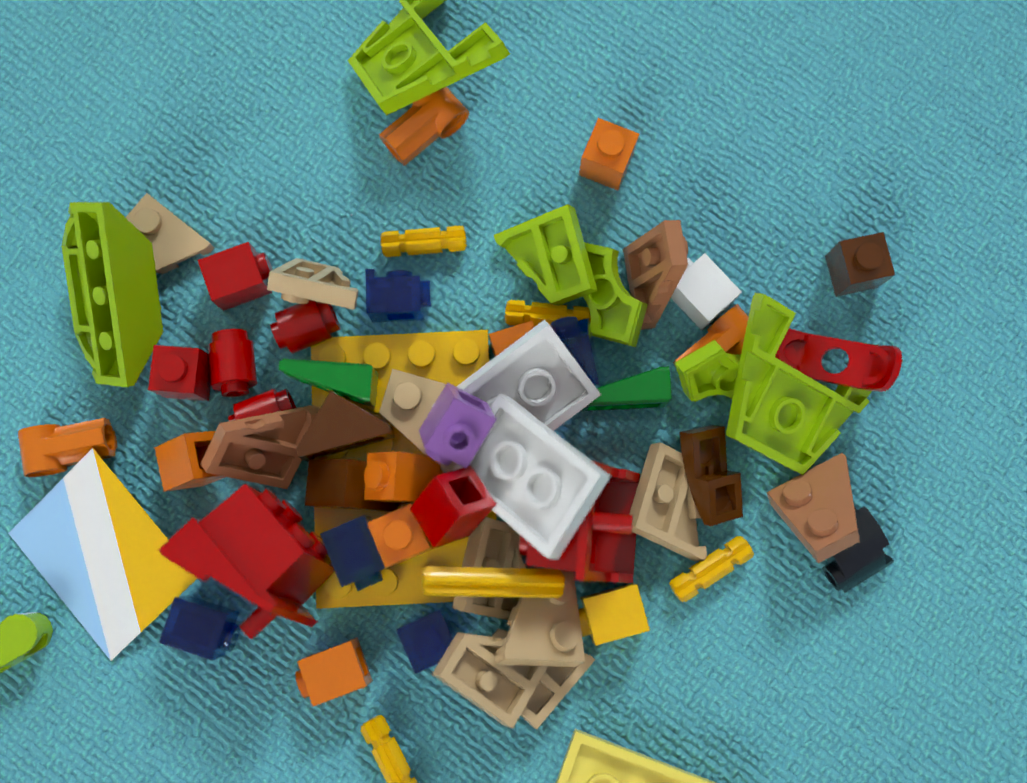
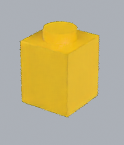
[579,583,650,646]

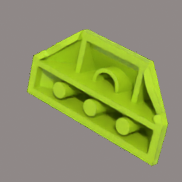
[61,202,163,387]

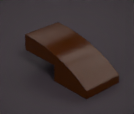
[680,425,743,526]

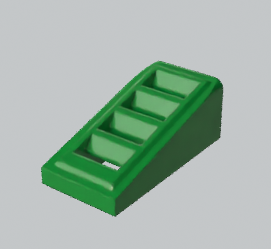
[279,358,378,407]
[580,366,672,412]

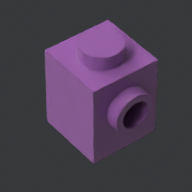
[419,382,497,469]

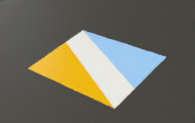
[8,448,198,661]

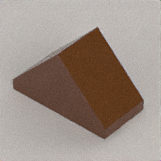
[296,391,395,461]
[305,459,398,512]

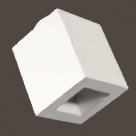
[671,253,742,331]

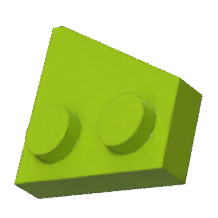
[494,204,598,306]

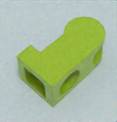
[0,612,53,674]

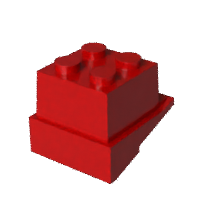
[519,460,641,583]
[158,483,337,639]

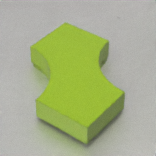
[583,242,648,347]
[675,340,741,402]

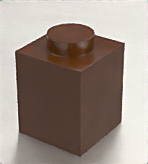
[825,232,895,297]

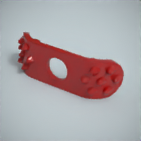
[775,328,902,392]

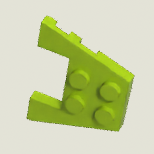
[347,0,510,116]
[726,293,872,475]

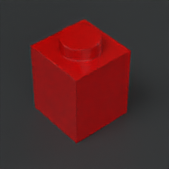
[197,242,273,311]
[148,345,211,401]
[410,466,497,548]

